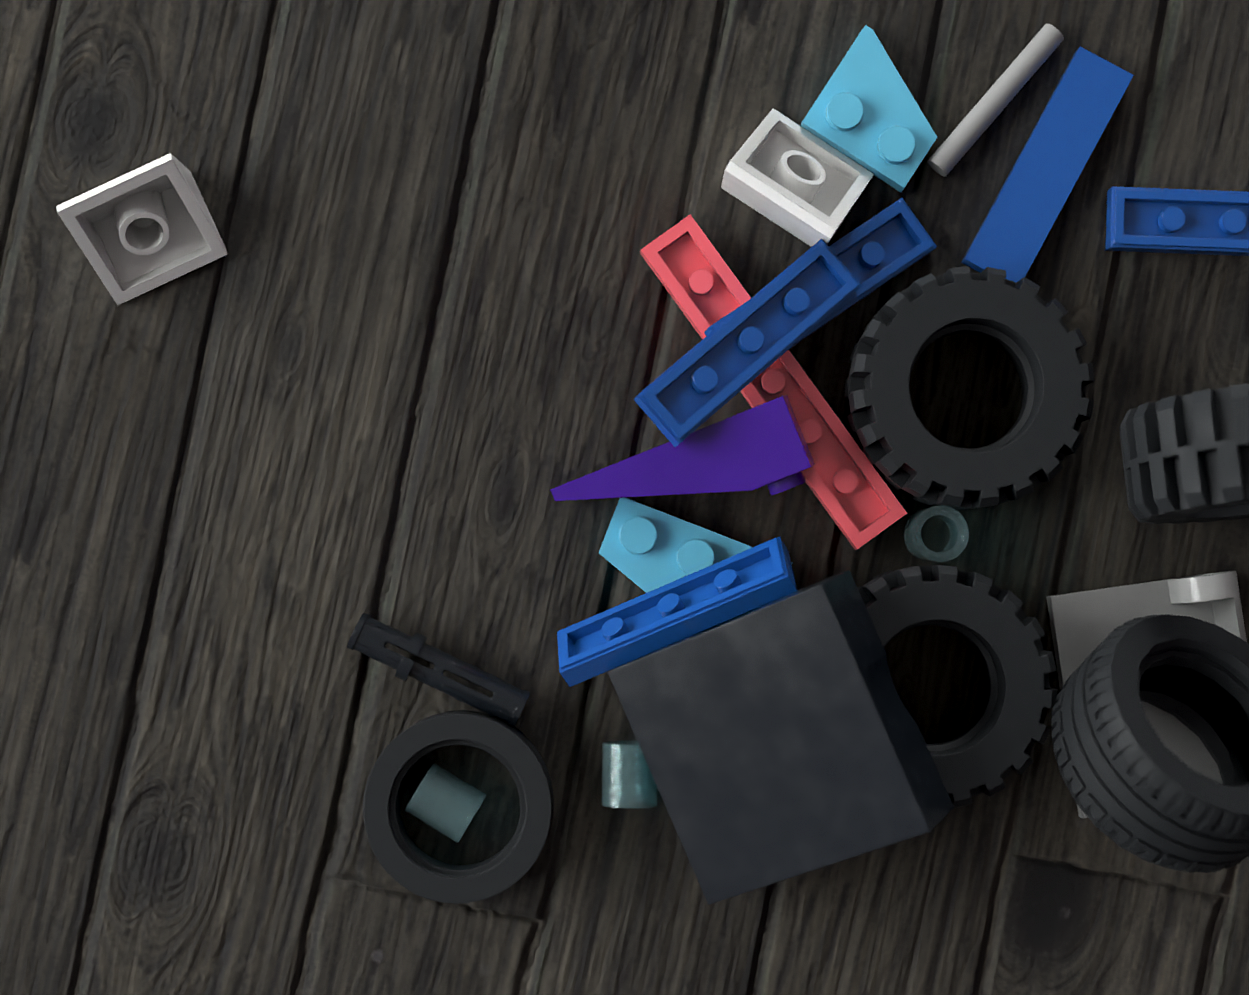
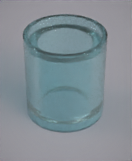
[904,505,969,562]
[602,740,658,808]
[405,763,487,843]

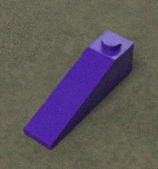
[550,395,815,501]

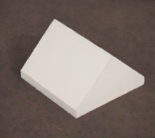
[721,108,874,247]
[56,153,228,305]

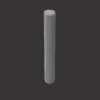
[927,24,1064,177]

